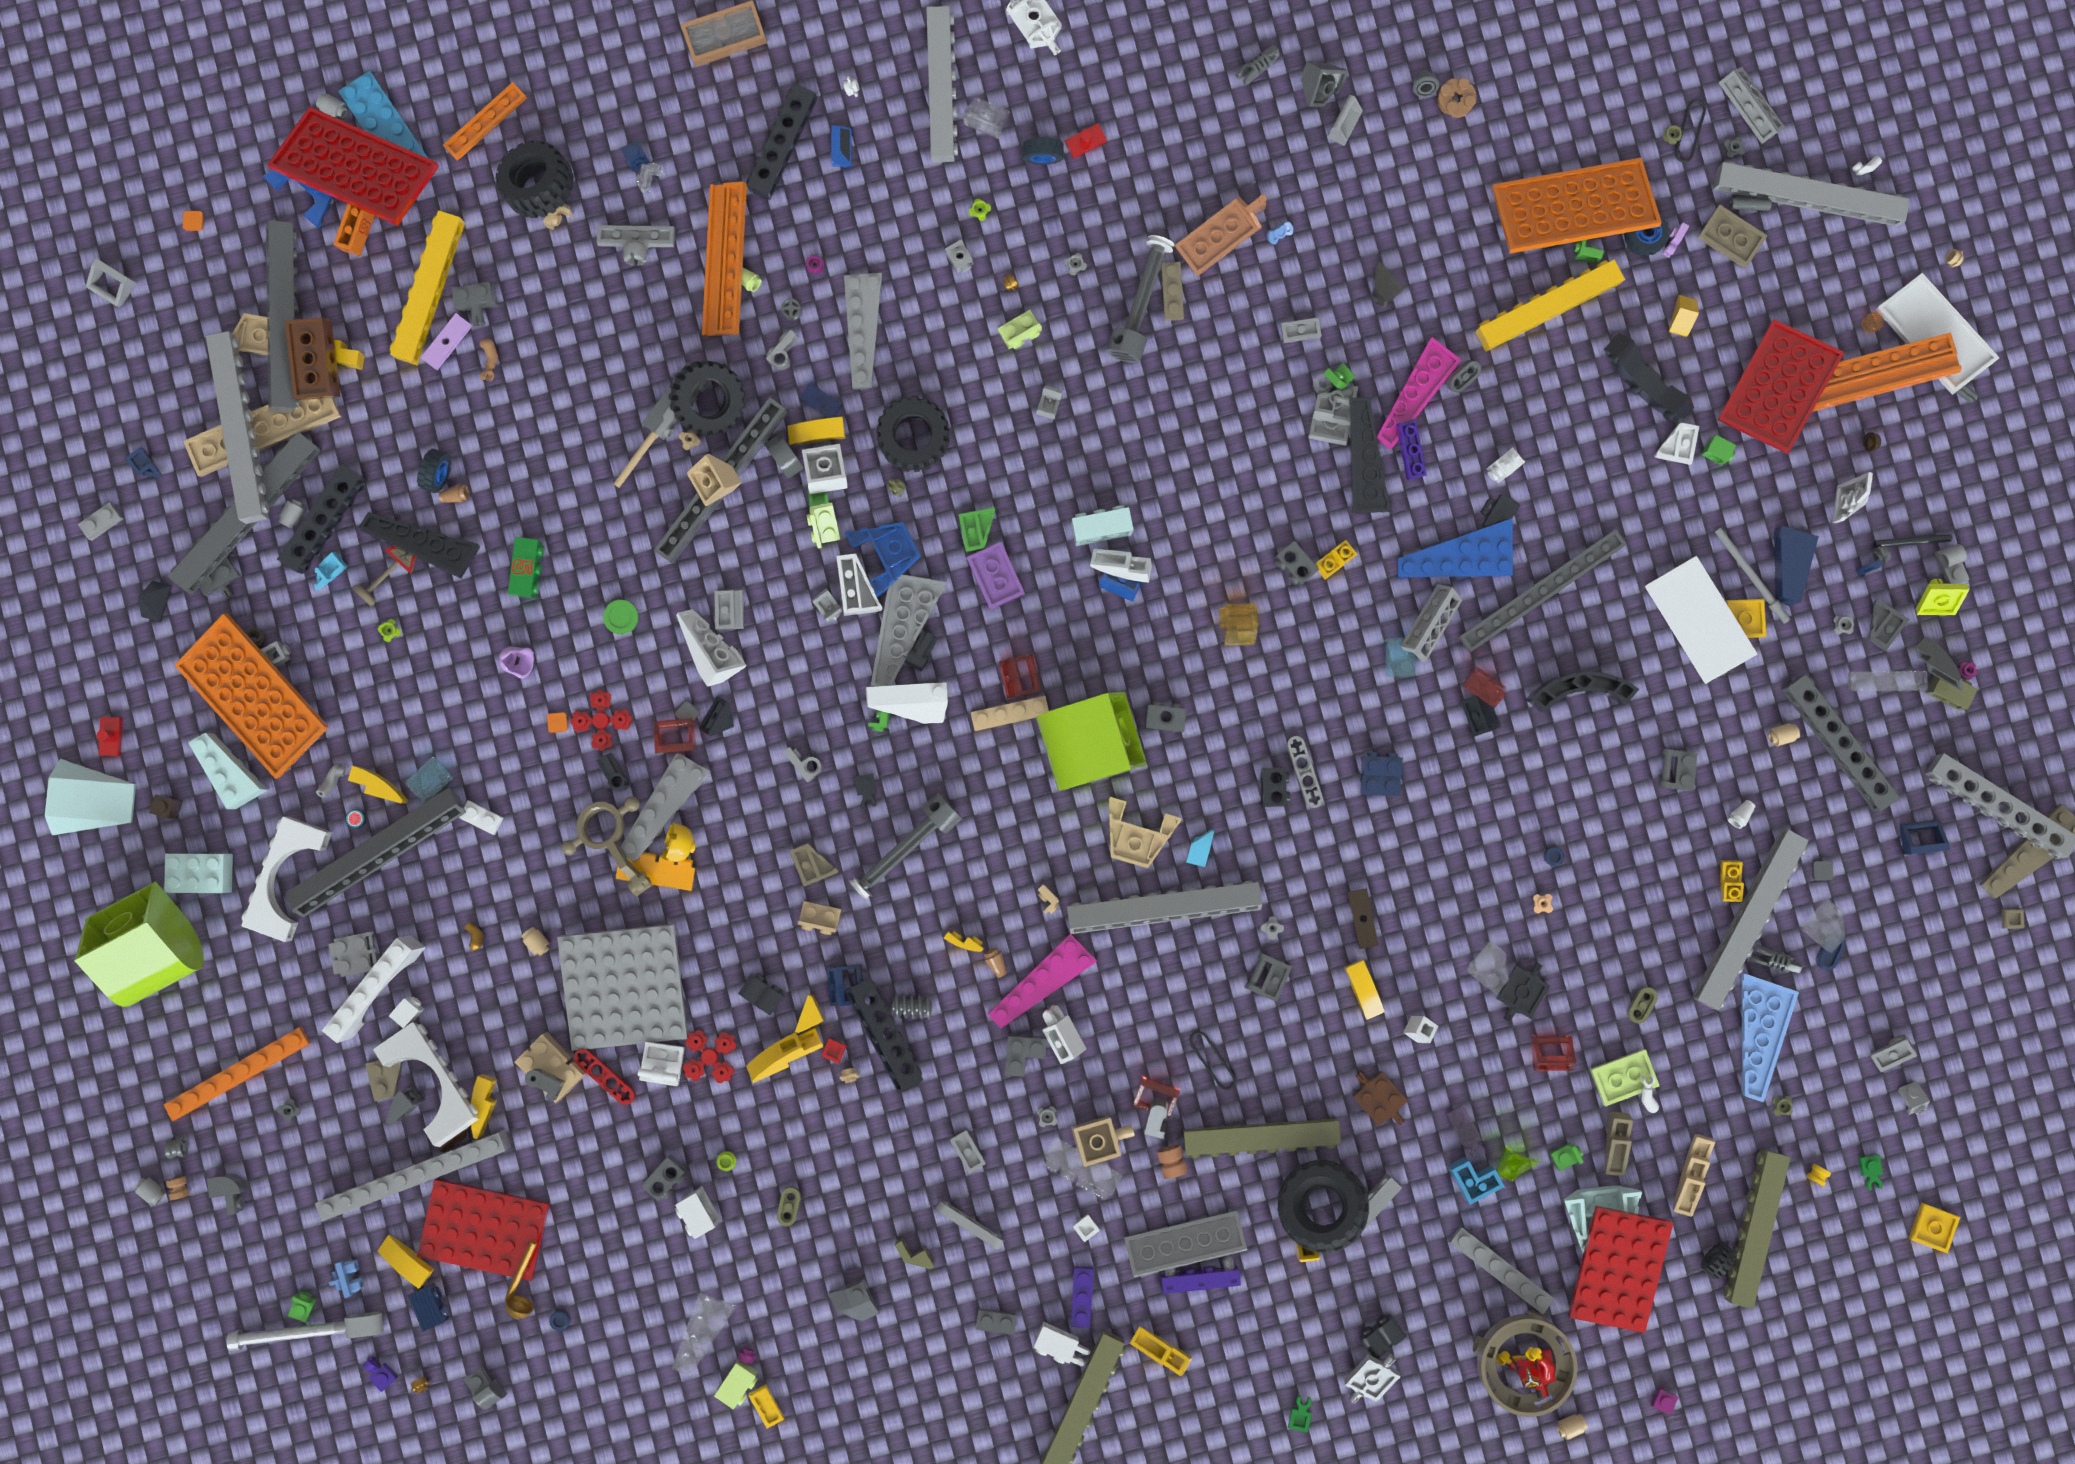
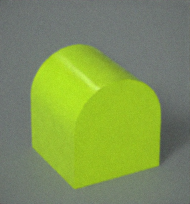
[1036,692,1147,792]
[74,881,204,1007]

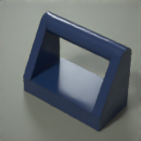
[1899,819,1950,855]
[827,964,863,1006]

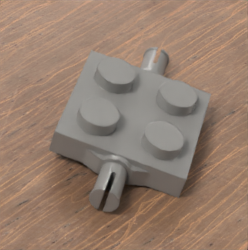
[1345,1354,1400,1404]

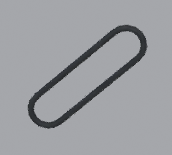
[1675,100,1706,163]
[1190,1031,1236,1090]

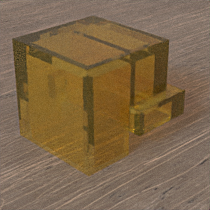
[1219,603,1259,645]

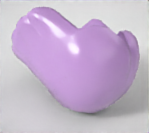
[499,646,534,679]

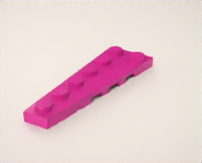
[1377,337,1461,450]
[988,934,1097,1028]

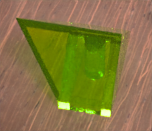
[1496,1146,1541,1182]

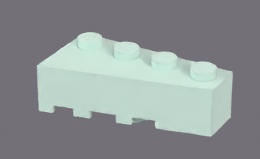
[188,733,269,809]

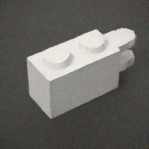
[1487,448,1525,483]
[1042,1005,1086,1064]
[1034,1322,1091,1366]

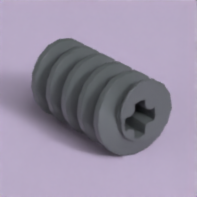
[892,993,932,1020]

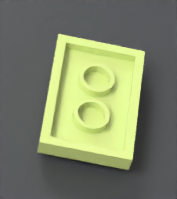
[1590,1049,1659,1106]

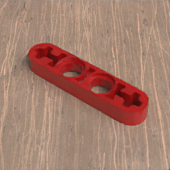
[573,1049,636,1105]

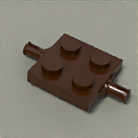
[1353,1071,1408,1126]

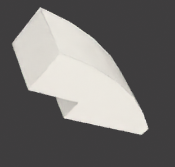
[1090,549,1152,583]

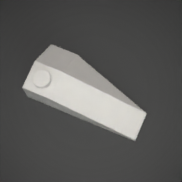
[1832,472,1873,523]
[676,609,746,687]
[866,683,948,724]

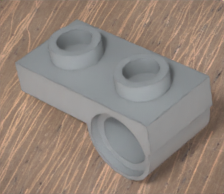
[766,330,798,370]

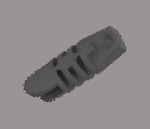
[1235,45,1280,85]
[1750,945,1803,973]

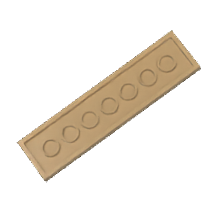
[183,398,341,477]

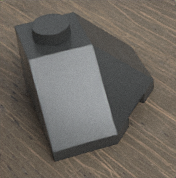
[1301,61,1348,107]
[828,1277,880,1321]

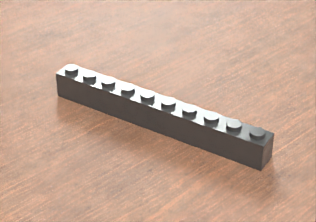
[266,220,299,413]
[654,397,788,564]
[167,432,321,594]
[286,788,466,918]

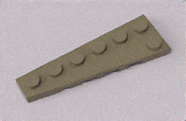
[1979,804,2075,899]

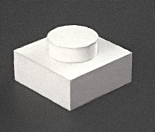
[1073,1214,1100,1242]

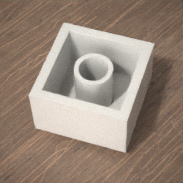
[802,444,847,494]
[675,1186,721,1239]

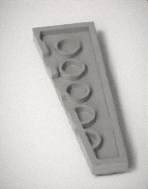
[844,273,882,390]
[621,752,710,862]

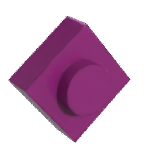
[1651,1387,1679,1415]

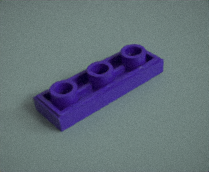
[1396,419,1427,480]

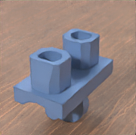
[328,1258,364,1298]

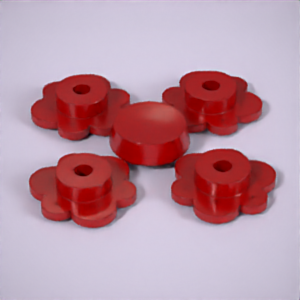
[570,690,632,751]
[683,1030,736,1083]

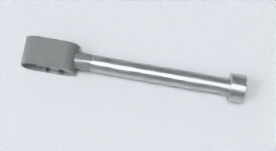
[227,1311,384,1351]

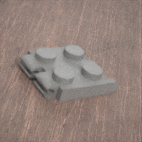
[328,931,377,977]

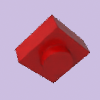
[821,1038,847,1064]

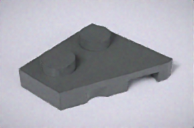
[1868,598,1910,651]

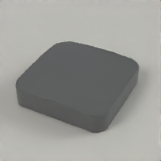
[675,701,700,726]
[1812,861,1834,881]

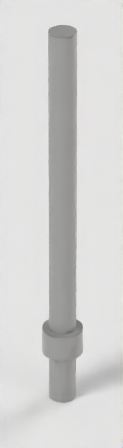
[1715,528,1790,624]

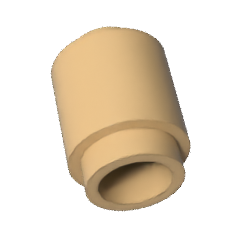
[1768,723,1800,746]
[521,927,550,956]
[1556,1414,1588,1440]

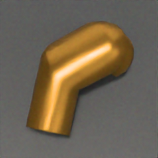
[464,921,484,951]

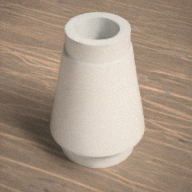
[1728,800,1756,829]

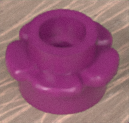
[805,255,824,274]
[1958,661,1977,680]
[738,1348,757,1364]

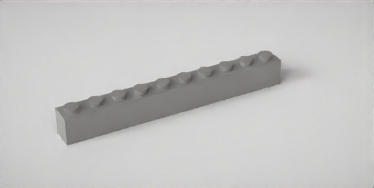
[1713,161,1910,227]
[206,331,269,524]
[1692,829,1809,1011]
[1067,881,1262,934]
[315,1129,511,1221]

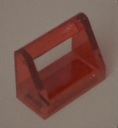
[999,654,1041,699]
[1463,665,1507,708]
[654,718,697,754]
[1532,1036,1576,1071]
[1132,1076,1180,1118]

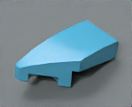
[315,552,348,590]
[1186,829,1214,867]

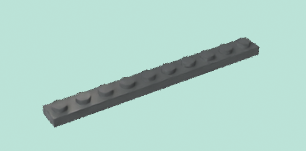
[1458,529,1627,653]

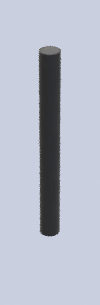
[1874,534,1953,548]

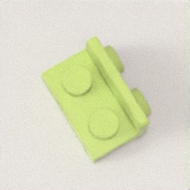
[997,310,1042,349]
[807,503,840,548]

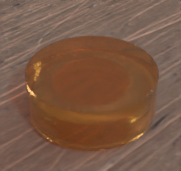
[1862,312,1884,333]

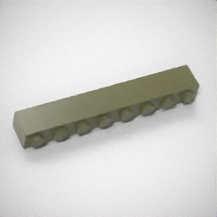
[1183,1118,1341,1158]
[1724,1148,1791,1310]
[1040,1329,1126,1464]

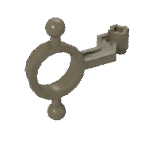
[561,797,653,897]

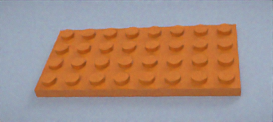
[1491,158,1662,253]
[174,613,329,779]

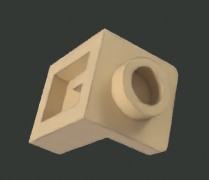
[543,204,573,230]
[1038,884,1059,914]

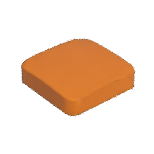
[183,211,204,231]
[547,712,568,733]

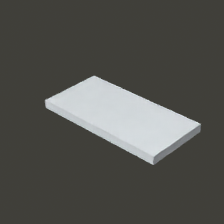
[1876,273,1999,395]
[1645,556,1757,684]

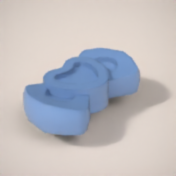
[1267,220,1293,245]

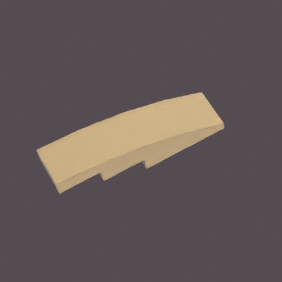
[1673,1134,1715,1217]

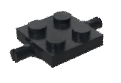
[1496,962,1550,1022]

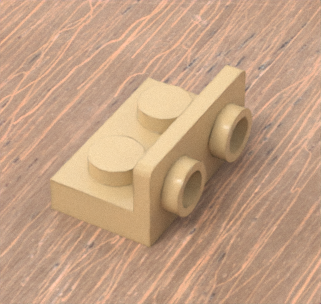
[798,901,842,935]

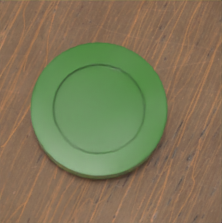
[603,600,639,635]

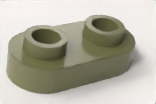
[1627,987,1658,1024]
[777,1186,801,1226]

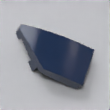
[125,447,162,477]

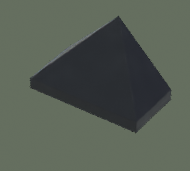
[138,580,172,622]
[699,696,734,736]

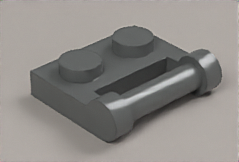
[1659,749,1698,791]
[1244,952,1292,1002]

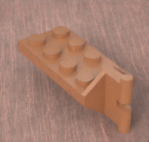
[1175,194,1267,277]

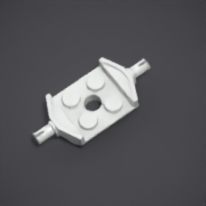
[1006,0,1062,55]

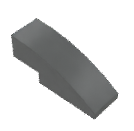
[1915,637,1964,691]

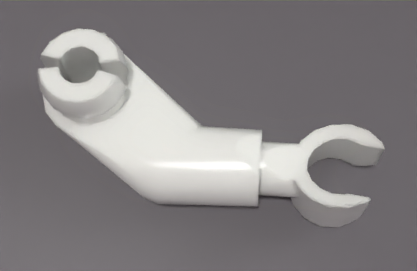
[1640,1073,1659,1113]

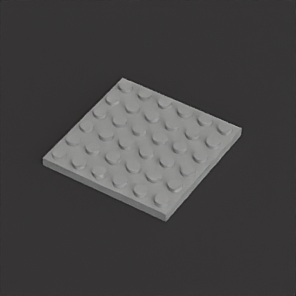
[557,924,688,1051]

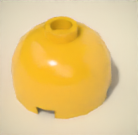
[662,822,696,862]

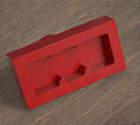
[1065,123,1107,159]
[96,717,123,756]

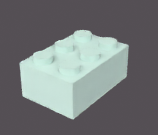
[1071,505,1133,546]
[164,853,233,893]

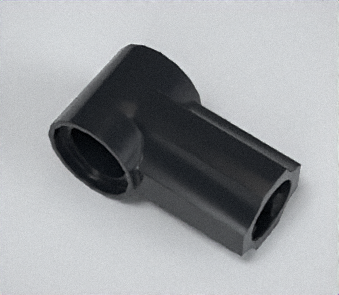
[904,630,938,671]
[597,753,629,791]

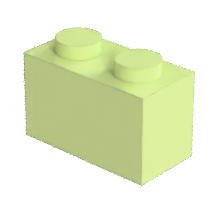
[714,1360,758,1410]

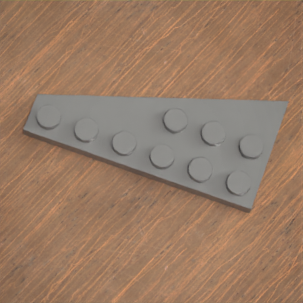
[871,575,947,687]

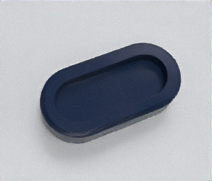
[1816,933,1846,970]

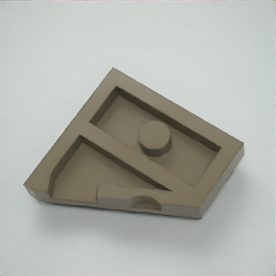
[789,844,839,887]
[365,1060,402,1101]

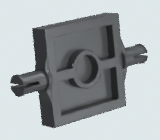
[192,541,240,600]

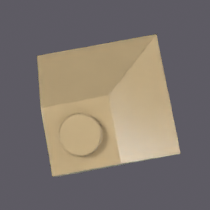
[687,454,742,506]

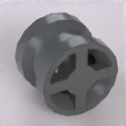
[781,298,802,321]
[164,1137,188,1159]

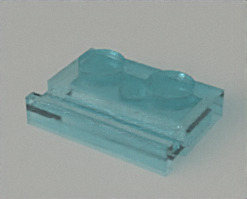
[1386,638,1415,677]
[405,757,453,803]

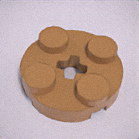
[1437,78,1476,118]

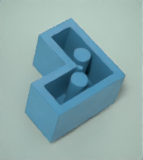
[1447,1157,1505,1205]

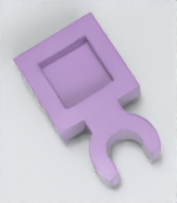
[1663,223,1689,258]

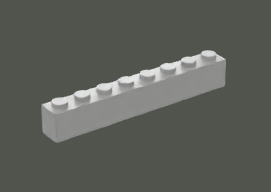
[927,6,958,163]

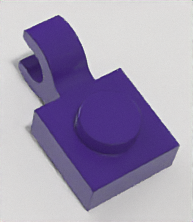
[363,1356,398,1392]

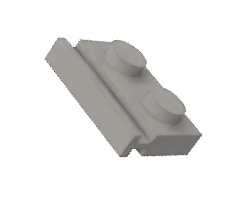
[714,590,744,630]

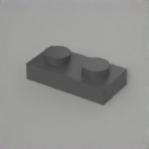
[976,1308,1017,1335]

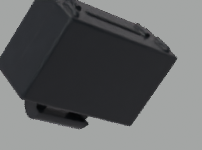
[1480,494,1520,528]

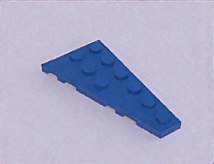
[1397,518,1513,578]

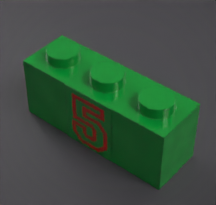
[508,537,544,599]

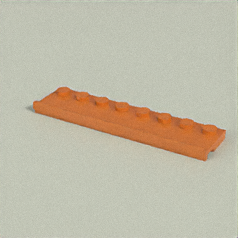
[702,182,747,337]
[1812,332,1962,412]

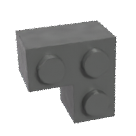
[1005,1034,1047,1077]

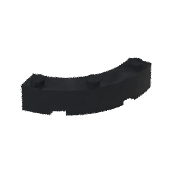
[1604,333,1694,424]
[1525,672,1639,712]

